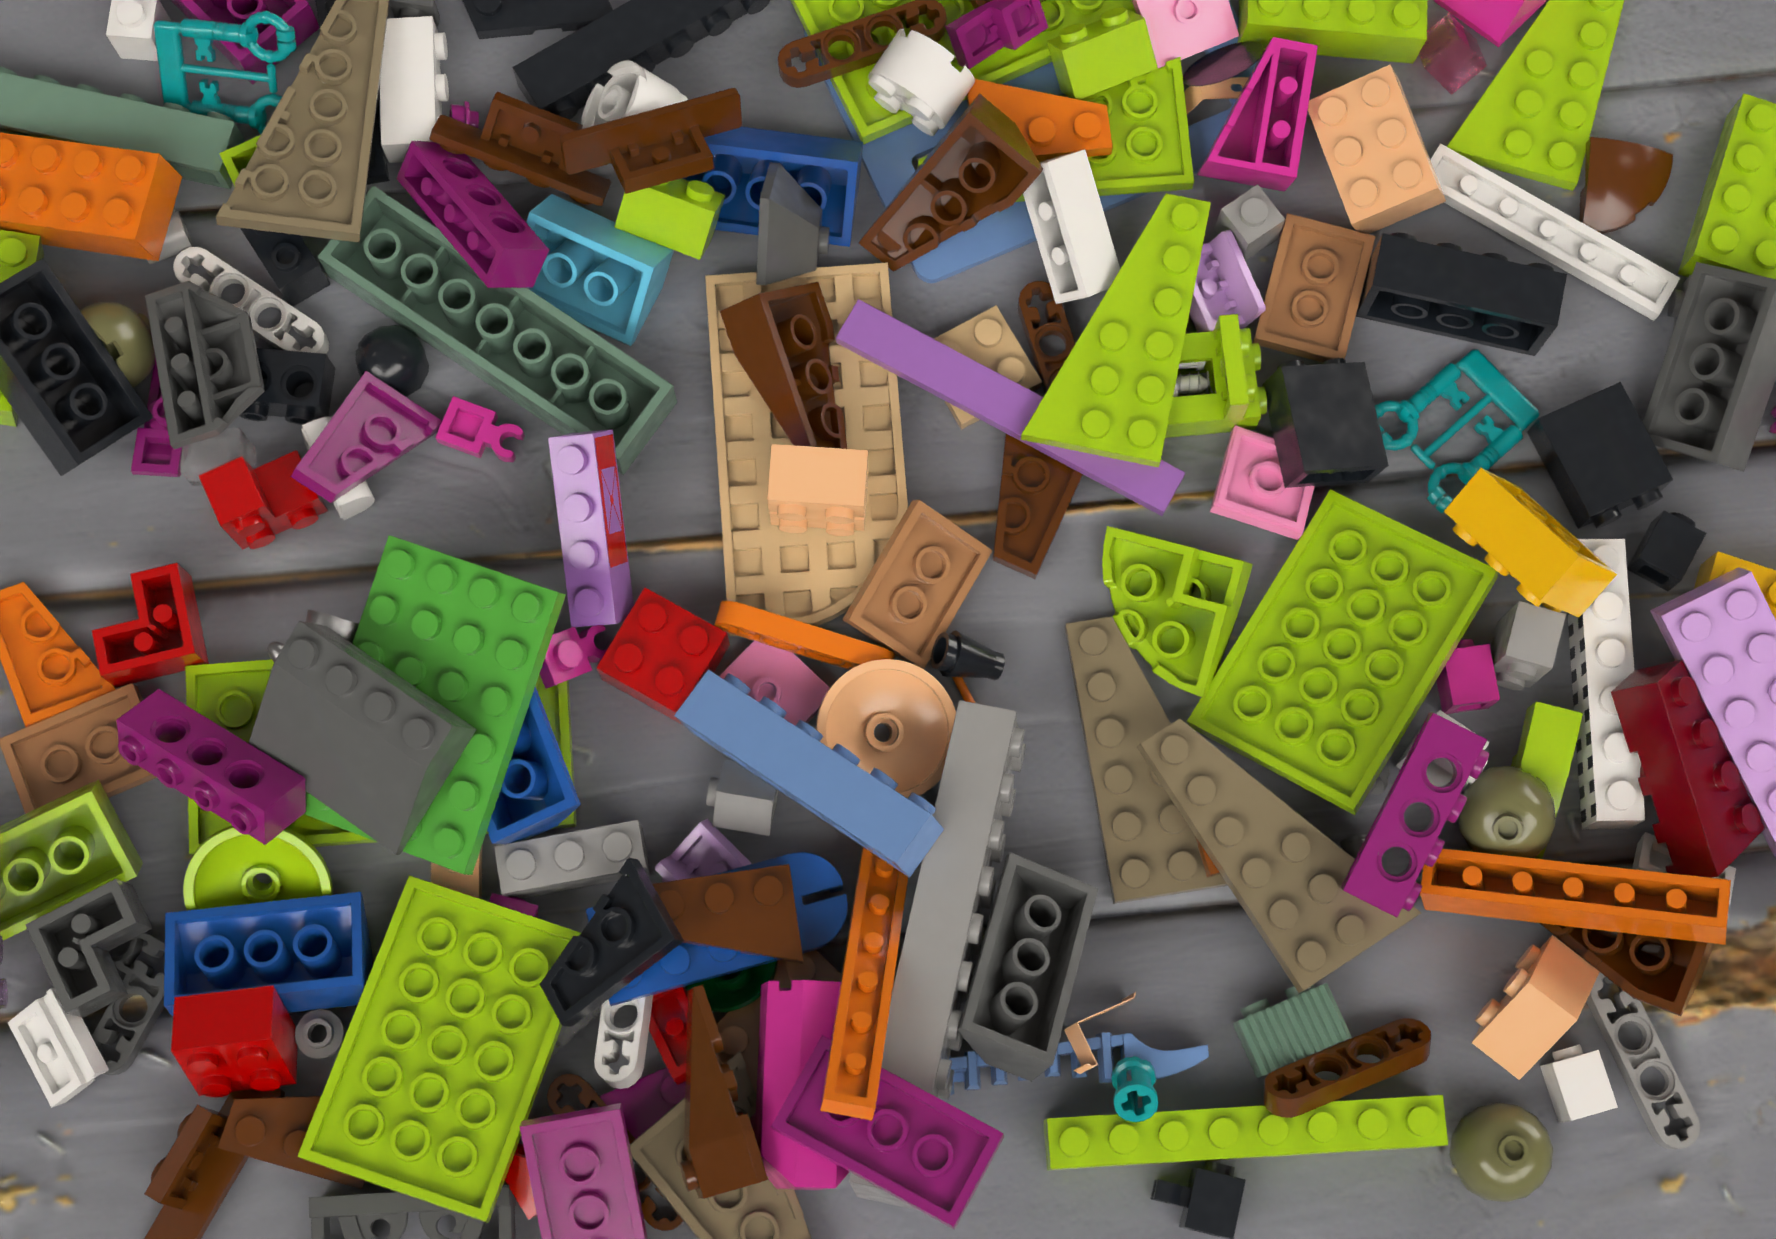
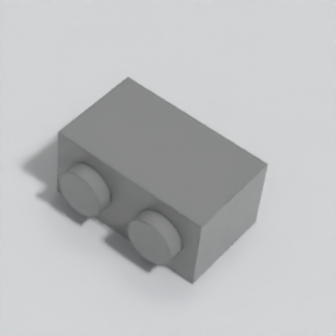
[1490,601,1566,691]

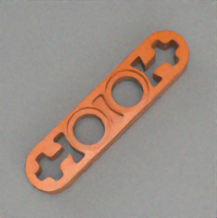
[714,601,895,670]

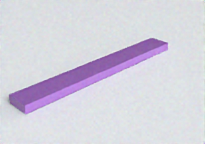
[836,299,1185,516]

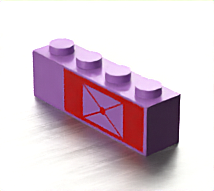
[548,429,634,627]

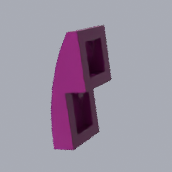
[945,0,1049,69]

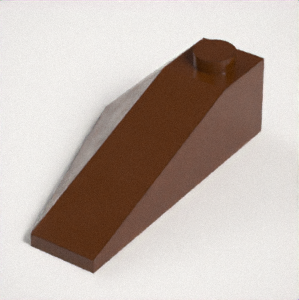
[858,93,1043,272]
[720,282,847,449]
[1535,858,1714,1016]
[679,985,768,1199]

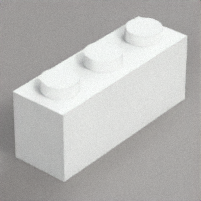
[380,16,449,163]
[1023,149,1120,304]

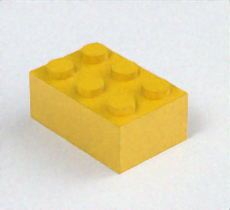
[1444,467,1617,618]

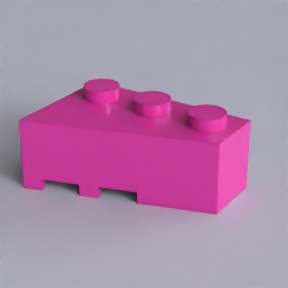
[1197,37,1318,192]

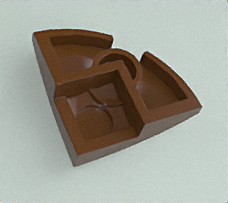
[1579,137,1673,234]

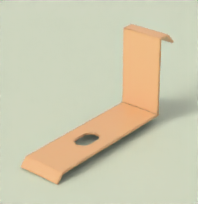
[1184,77,1249,115]
[1064,992,1136,1074]

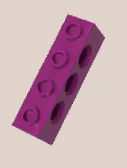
[396,141,549,288]
[117,689,306,845]
[1341,712,1490,917]

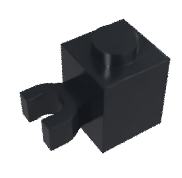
[1150,1161,1246,1239]

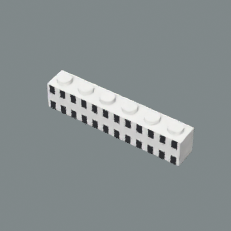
[1567,539,1645,829]

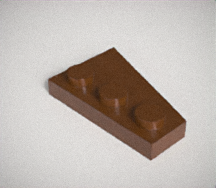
[993,434,1083,579]
[653,864,804,964]

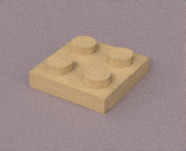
[934,305,1042,430]

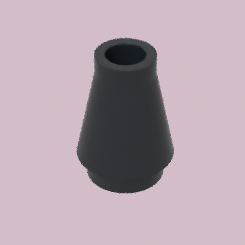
[931,631,1005,680]

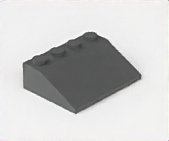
[249,621,477,855]

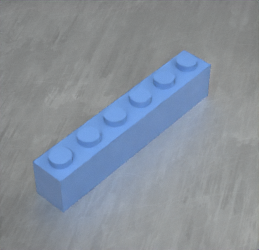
[674,669,944,878]

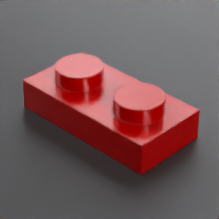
[649,986,688,1085]

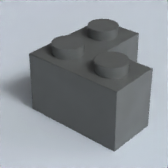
[26,879,153,1017]

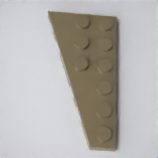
[216,0,389,243]
[1064,617,1228,904]
[1137,718,1421,993]
[630,1051,812,1239]

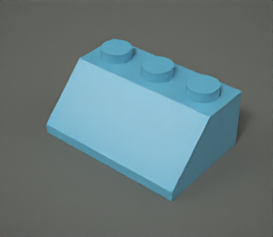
[526,194,674,346]

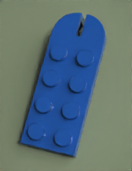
[585,852,848,1006]

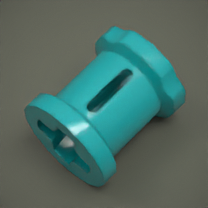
[1111,1056,1159,1122]

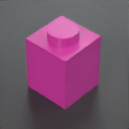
[1436,639,1500,714]

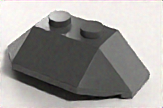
[145,281,265,450]

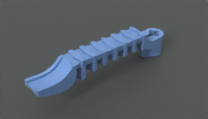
[949,1032,1209,1095]

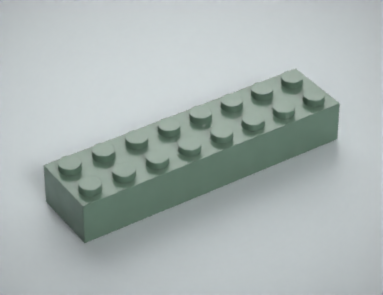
[317,186,677,475]

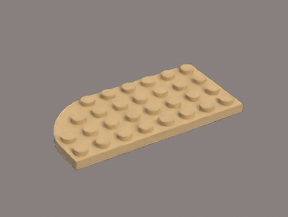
[705,262,908,636]

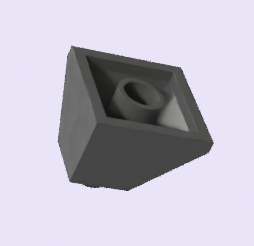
[756,162,830,285]

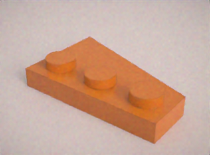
[966,79,1113,162]
[0,582,116,727]

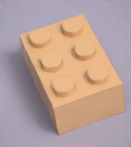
[1308,64,1446,234]

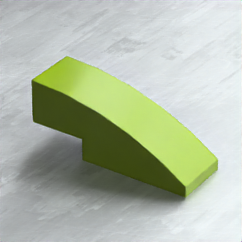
[1511,701,1583,859]

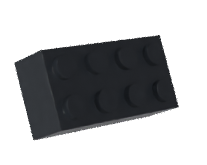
[1356,232,1567,356]
[0,258,154,476]

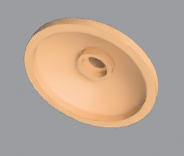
[815,659,956,799]

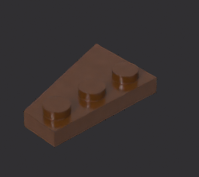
[218,1096,365,1189]

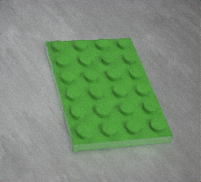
[304,535,566,875]

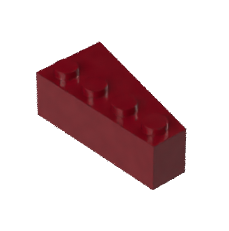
[1611,660,1765,878]

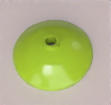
[183,825,333,911]

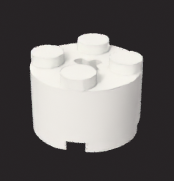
[868,29,975,136]
[581,60,687,129]

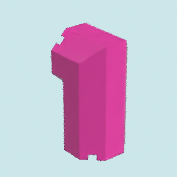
[750,980,849,1190]

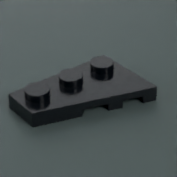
[462,0,613,39]
[540,857,684,1027]

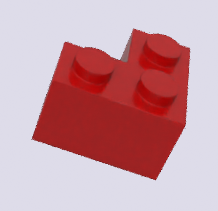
[198,450,328,550]
[92,563,209,687]

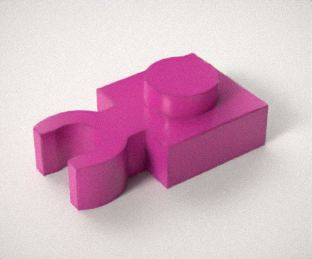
[435,396,525,462]
[540,625,607,689]

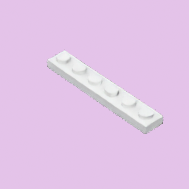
[1431,143,1680,321]

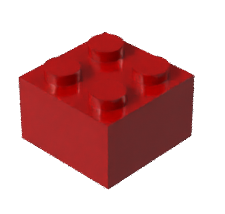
[596,587,730,725]
[171,985,298,1098]

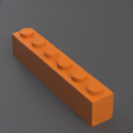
[1420,848,1731,945]

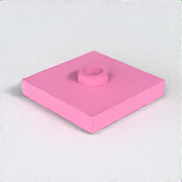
[1132,0,1239,68]
[1210,425,1315,540]
[719,641,830,726]

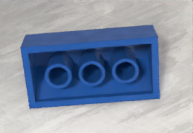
[682,127,863,247]
[487,686,581,845]
[164,892,373,1016]

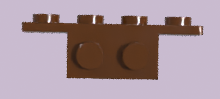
[560,88,742,194]
[429,92,611,206]
[144,1088,285,1239]

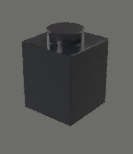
[1627,510,1706,592]

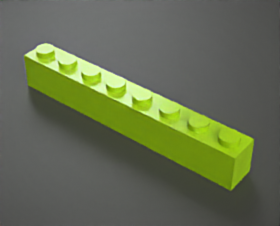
[1043,1095,1448,1170]

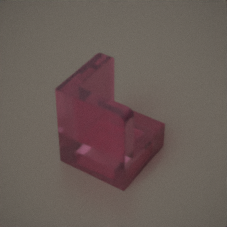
[1419,13,1487,95]

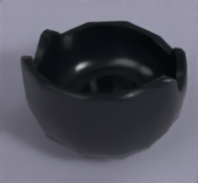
[355,325,429,397]

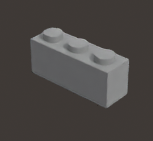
[494,820,651,899]

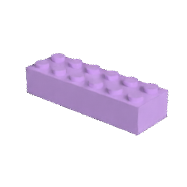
[1650,567,1776,859]

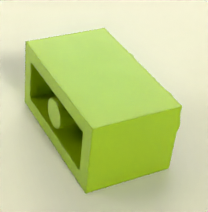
[1047,7,1158,100]
[614,178,725,260]

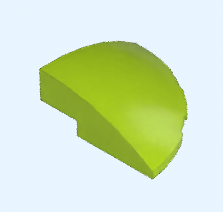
[1102,526,1253,698]

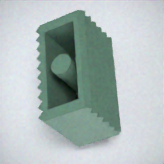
[1233,983,1352,1078]

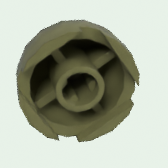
[80,302,155,388]
[1458,766,1556,858]
[1450,1102,1553,1202]

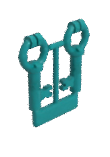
[154,11,296,134]
[1375,349,1540,514]

